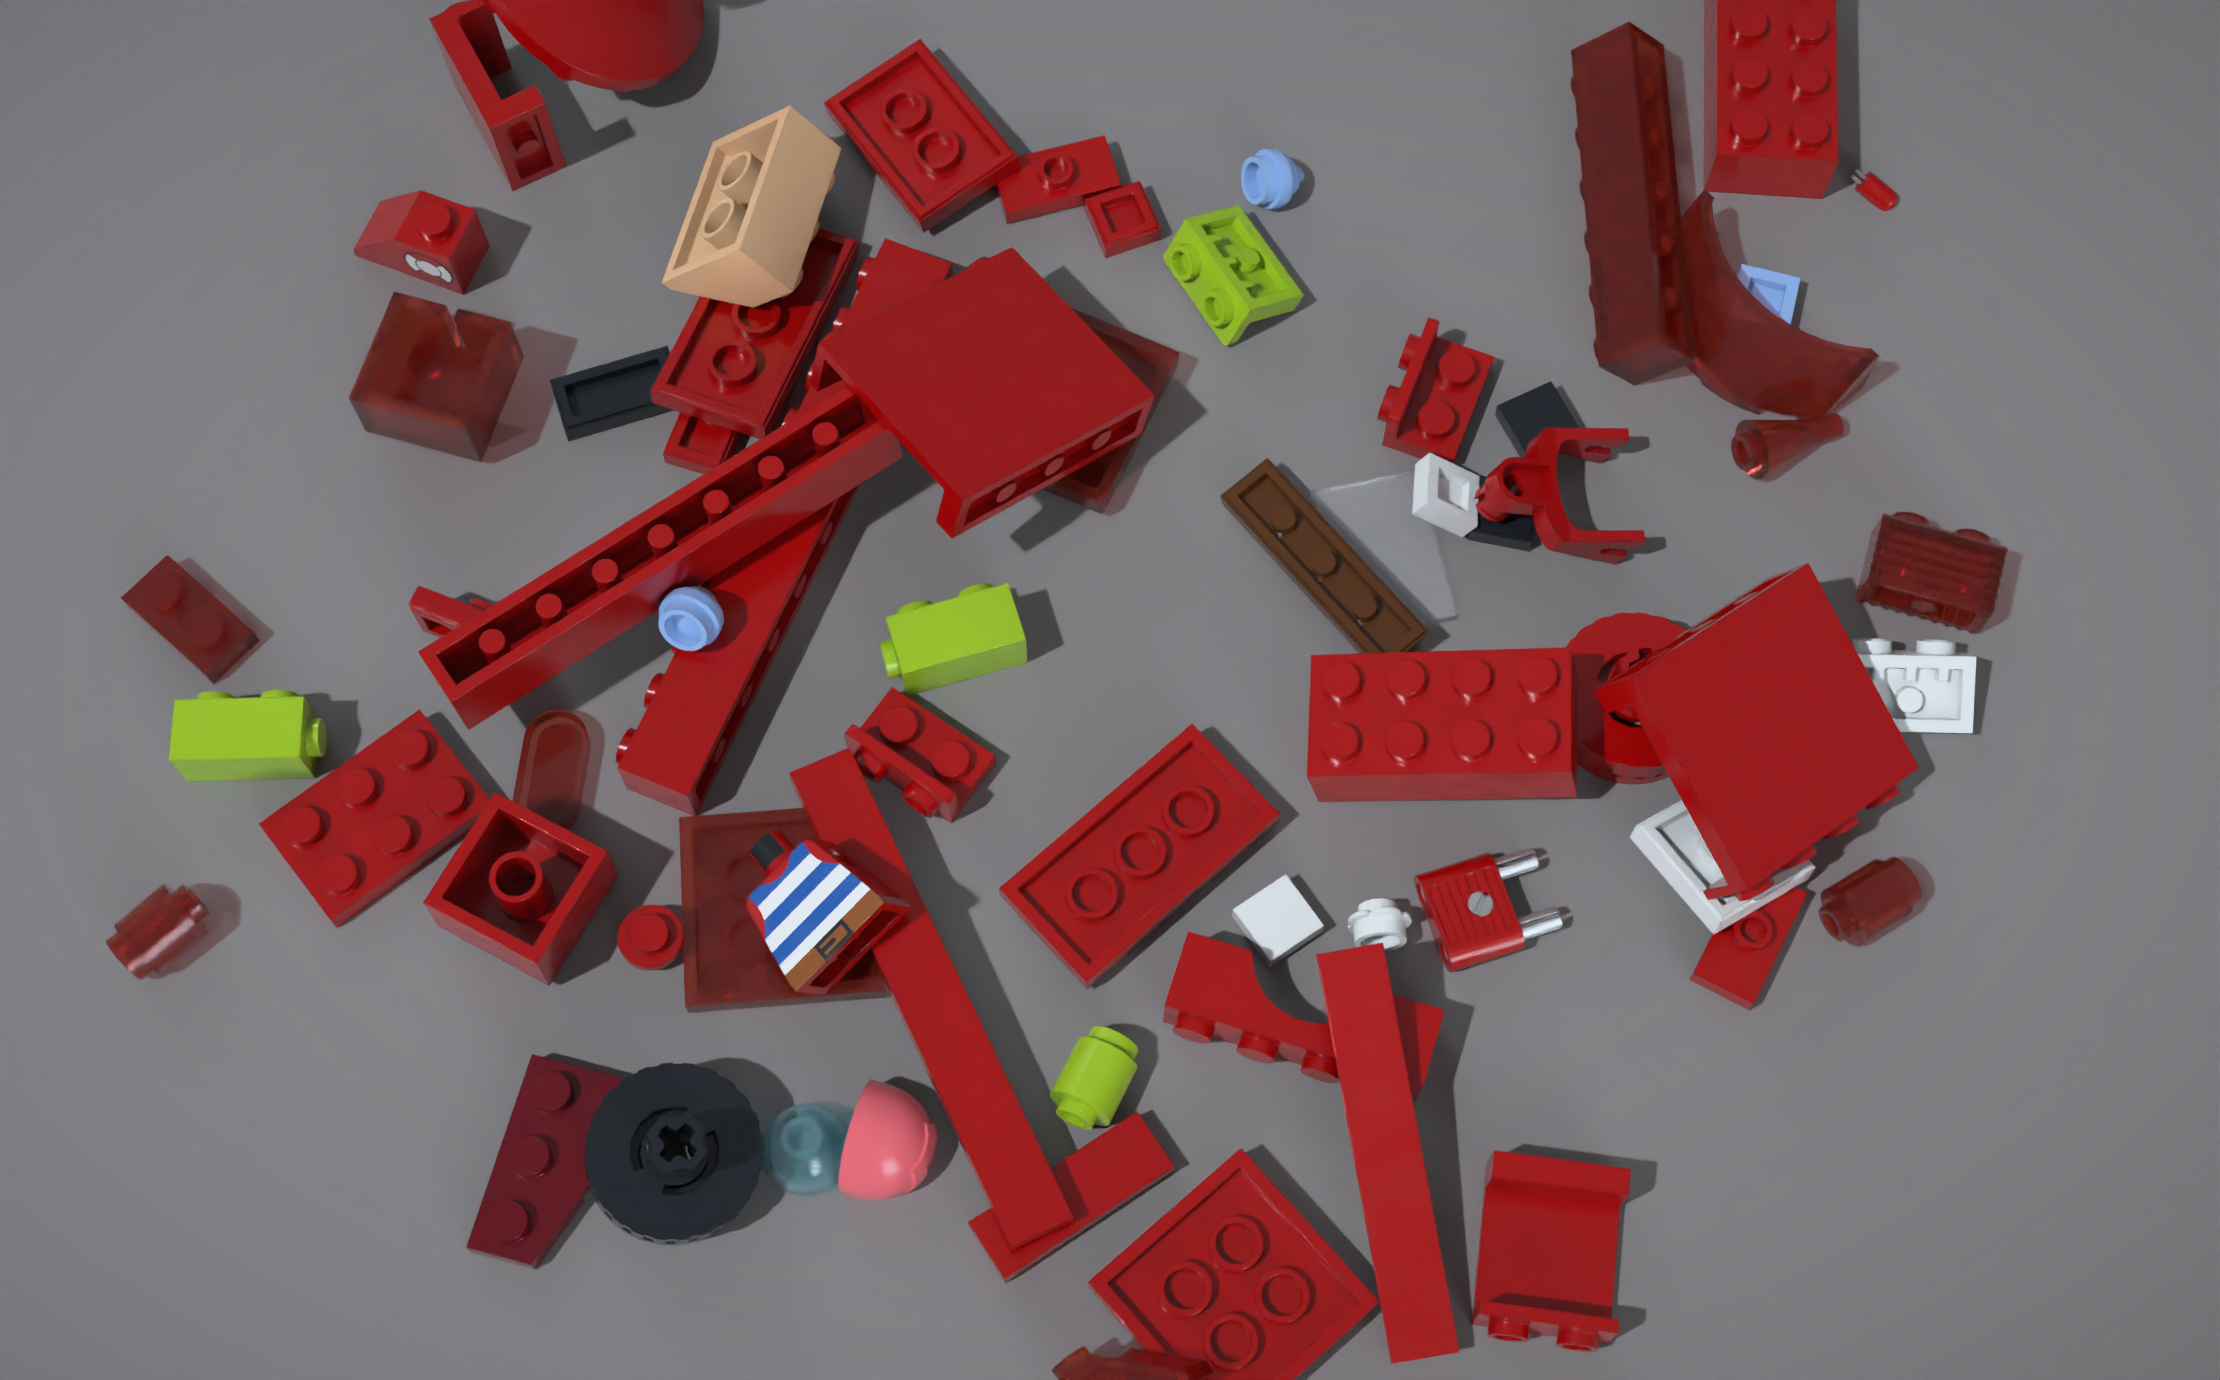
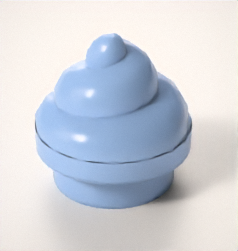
[1241,149,1305,209]
[658,586,724,651]

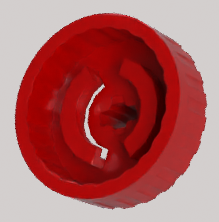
[1566,612,1686,785]

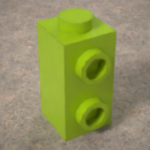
[878,583,1028,697]
[169,690,327,782]

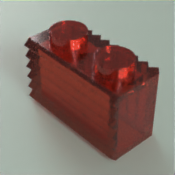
[1855,512,2008,634]

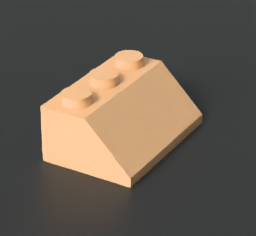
[662,106,842,308]

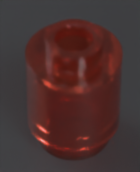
[1818,857,1922,947]
[106,883,210,980]

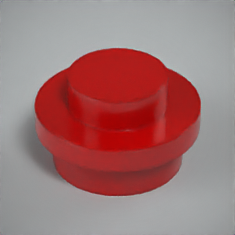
[617,905,684,971]

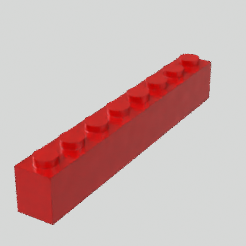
[418,385,902,730]

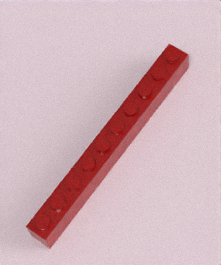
[616,238,953,817]

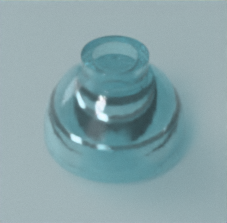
[762,1103,849,1197]

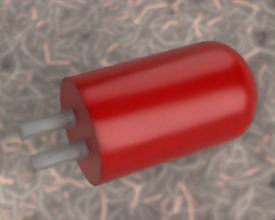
[1851,169,1898,211]

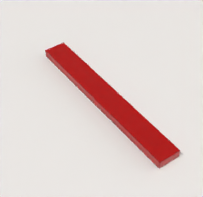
[790,747,1074,1251]

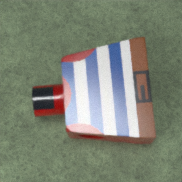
[746,830,911,995]

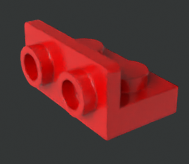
[1377,317,1494,464]
[844,687,996,823]

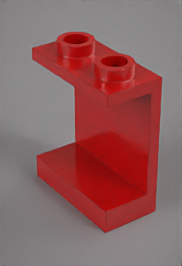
[1471,1150,1631,1352]

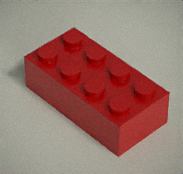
[1703,0,1838,199]
[1307,647,1577,802]

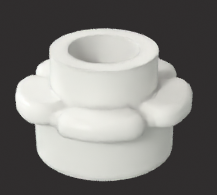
[1348,898,1412,952]

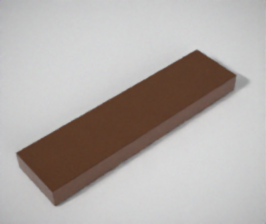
[1220,458,1431,653]

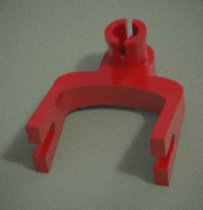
[1474,427,1646,565]

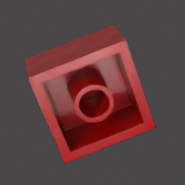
[423,792,618,986]

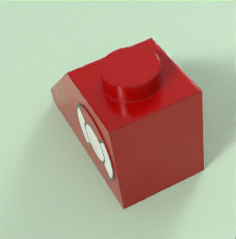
[353,190,490,295]

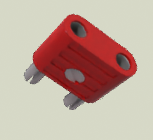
[1414,847,1563,973]

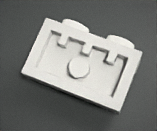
[1853,638,1976,733]

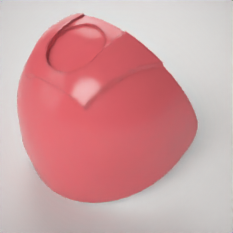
[838,1079,938,1200]

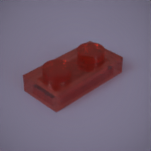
[121,555,260,685]

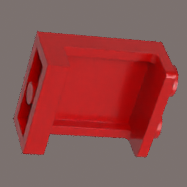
[429,0,566,191]

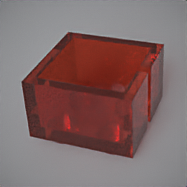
[349,292,524,462]

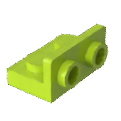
[1163,205,1304,346]

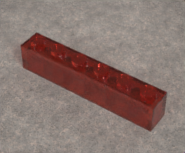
[1570,22,1696,386]

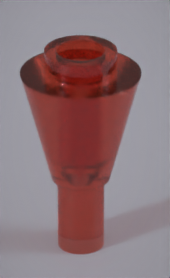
[1731,413,1844,480]

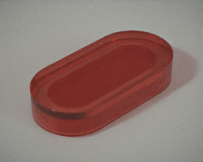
[513,709,591,830]

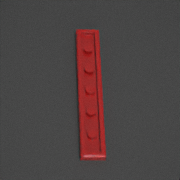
[1316,943,1459,1364]

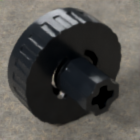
[584,1062,764,1245]

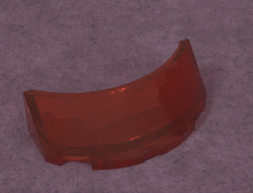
[1649,190,1879,423]

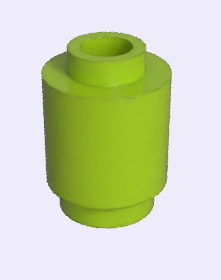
[1050,1025,1139,1131]

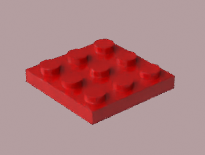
[1088,1148,1379,1380]

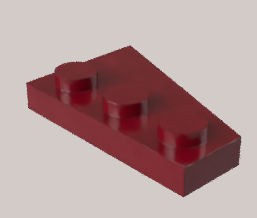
[466,1054,624,1270]

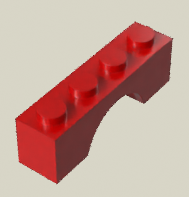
[1163,931,1445,1101]

